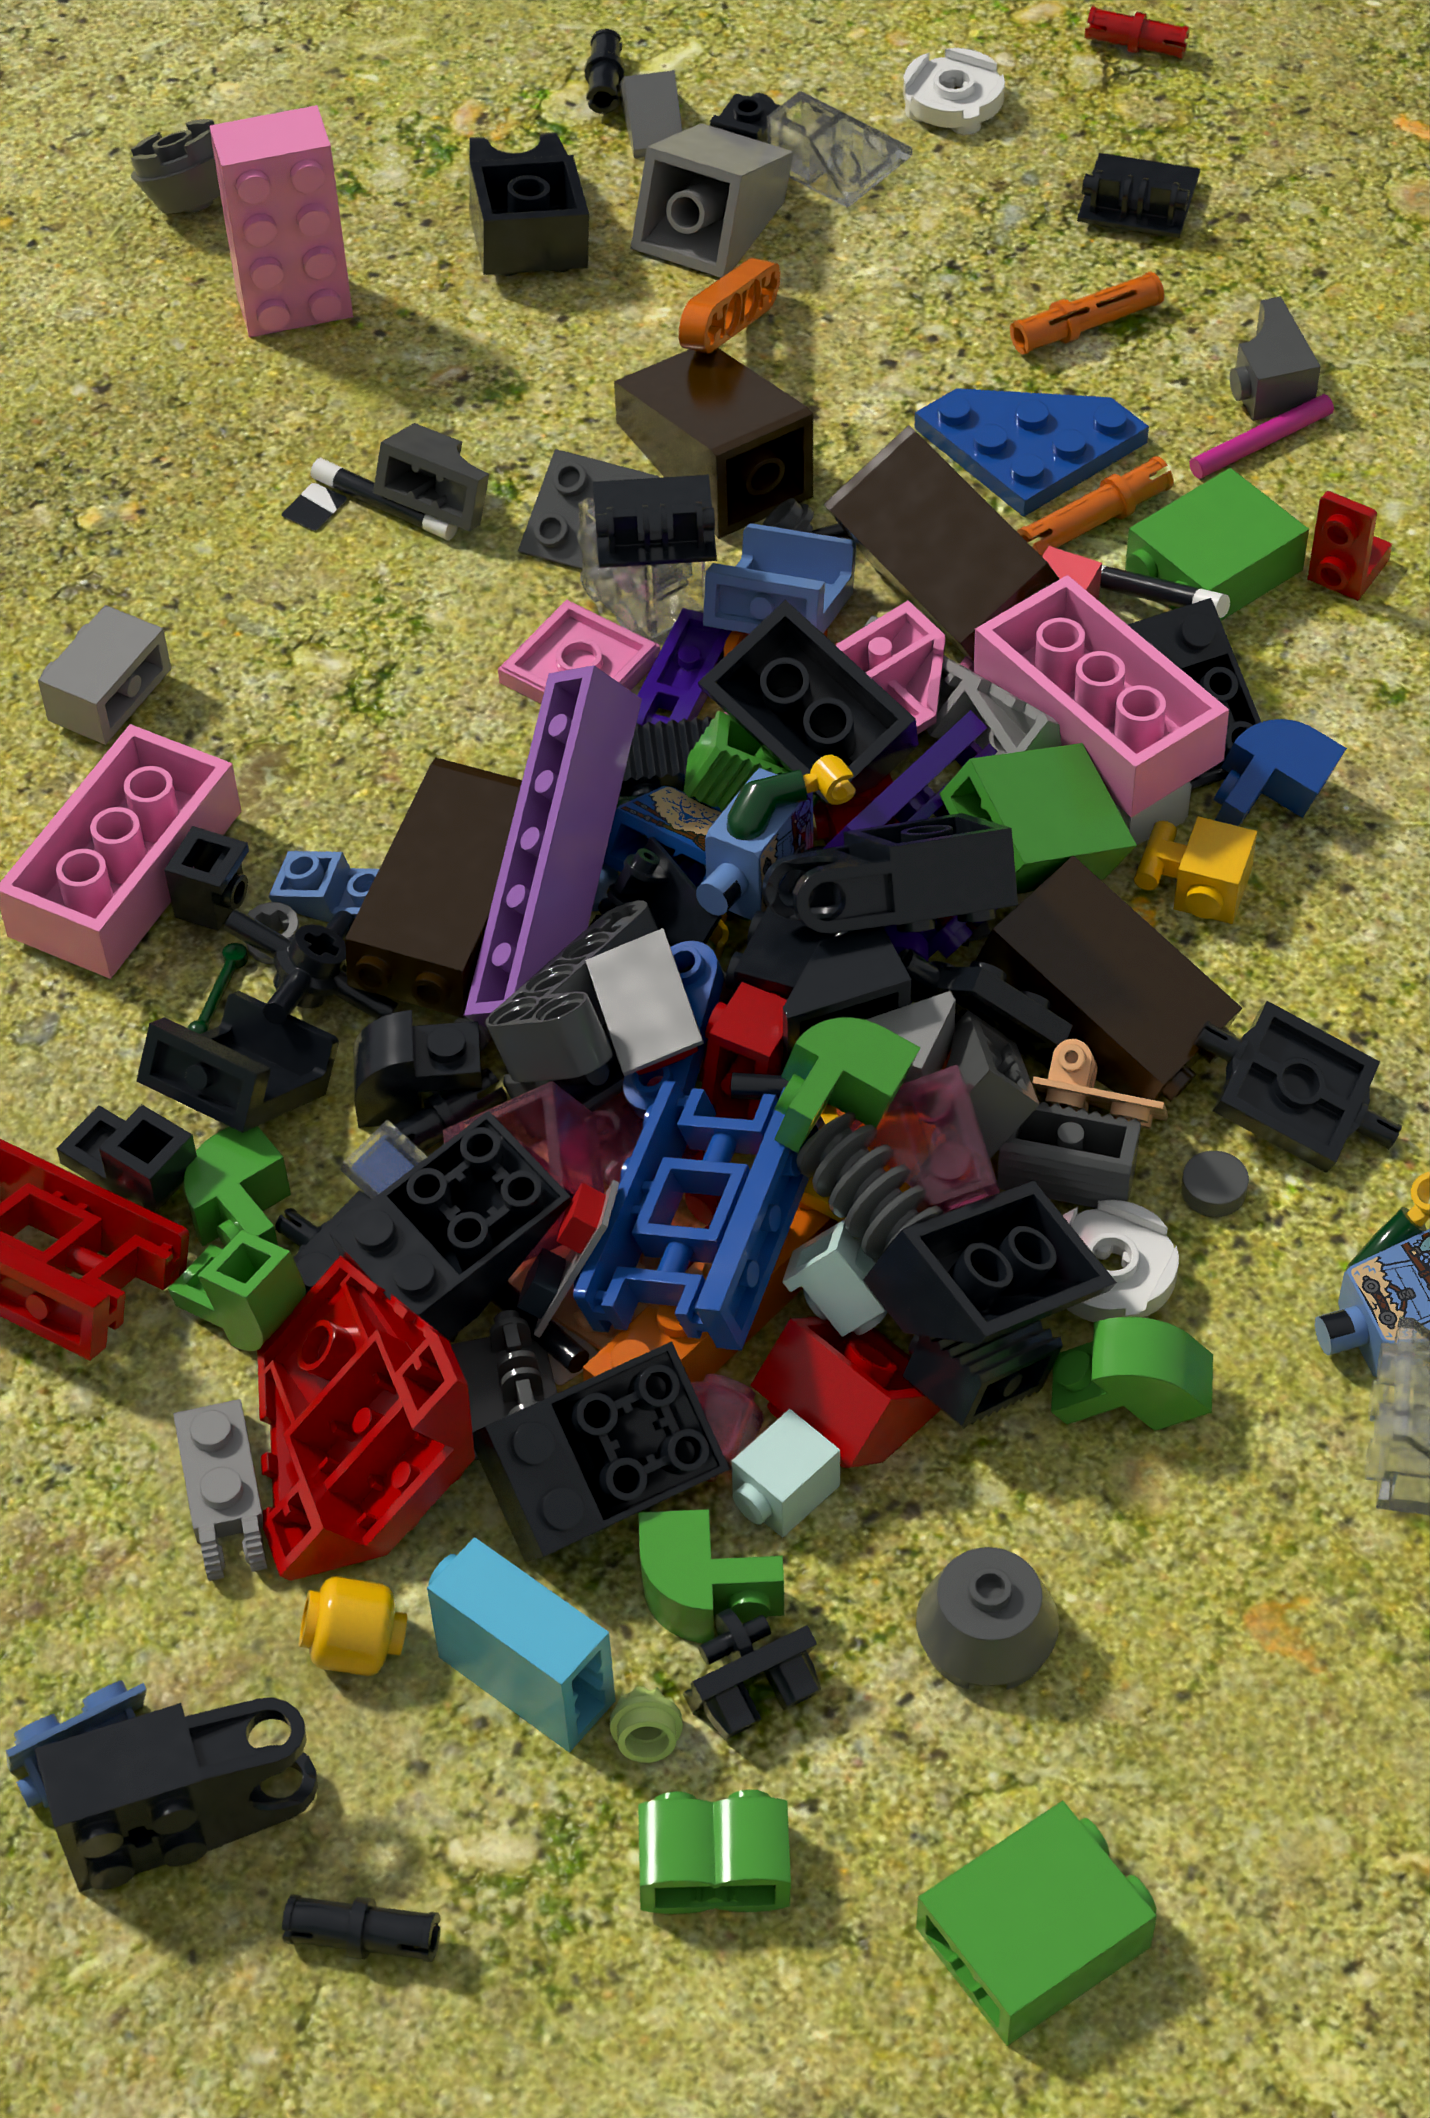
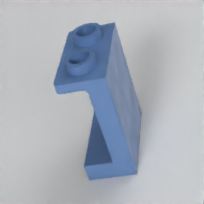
[703,523,856,634]

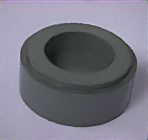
[1181,1151,1249,1217]

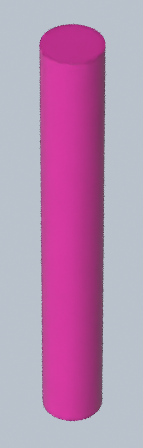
[1189,394,1334,479]

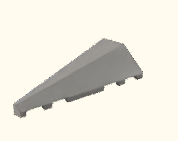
[864,615,1062,755]

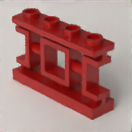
[0,1139,190,1361]

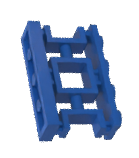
[573,1081,825,1351]

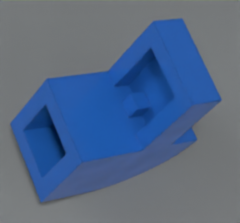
[1213,719,1347,827]

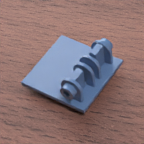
[6,1680,147,1808]

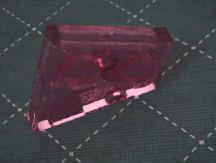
[836,1065,1000,1212]

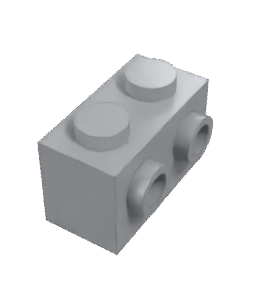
[38,605,171,745]

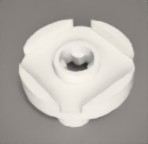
[903,48,1005,135]
[1063,1200,1179,1322]

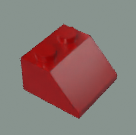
[750,1316,940,1468]

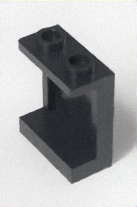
[136,991,339,1133]

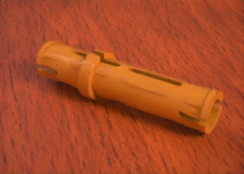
[1010,271,1164,355]
[1017,456,1174,556]

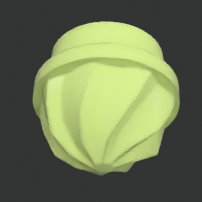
[610,1686,683,1763]

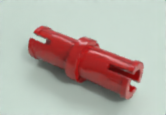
[1085,6,1190,59]

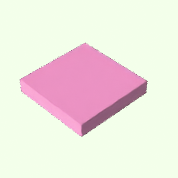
[498,599,660,704]

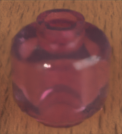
[691,1374,764,1482]

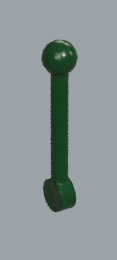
[187,943,248,1034]

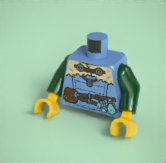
[696,755,856,921]
[1315,1172,1430,1385]

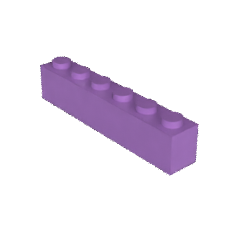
[464,665,642,1029]

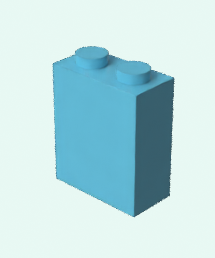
[427,1537,615,1753]

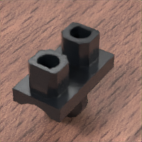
[683,1609,821,1740]

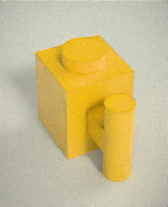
[1134,816,1257,924]

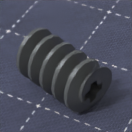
[796,1112,944,1259]

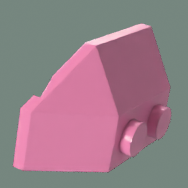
[725,600,945,734]

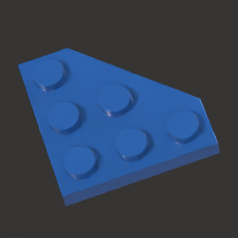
[914,388,1149,517]

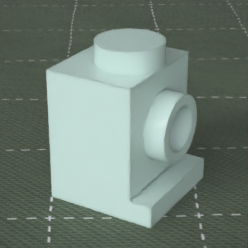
[782,1218,887,1337]

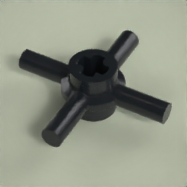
[223,908,398,1024]

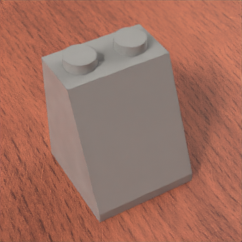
[630,123,794,278]

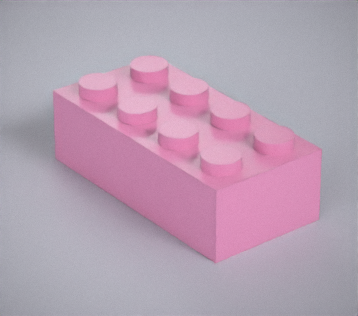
[209,105,353,338]
[974,575,1229,818]
[0,724,241,979]

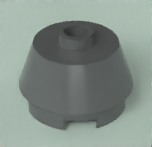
[130,119,221,214]
[916,1547,1059,1689]

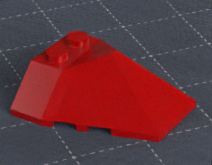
[257,1255,475,1581]

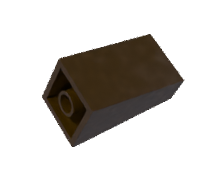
[614,348,813,539]
[823,425,1059,664]
[345,757,522,1018]
[975,856,1242,1102]

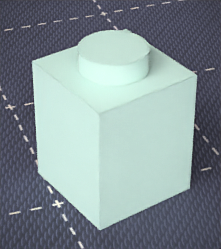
[732,1409,840,1538]

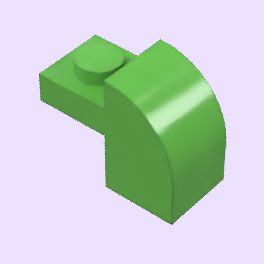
[774,1017,920,1153]
[184,1126,291,1247]
[168,1230,306,1351]
[1051,1317,1213,1431]
[638,1509,784,1644]

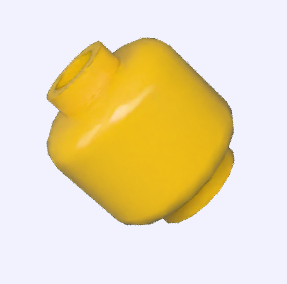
[299,1576,407,1676]

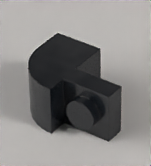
[353,1010,482,1128]
[56,1104,197,1213]

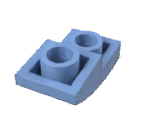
[269,851,379,922]

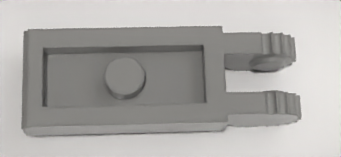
[173,1399,267,1581]

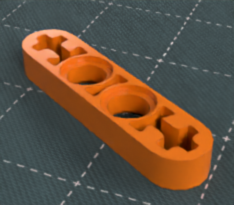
[679,258,780,353]

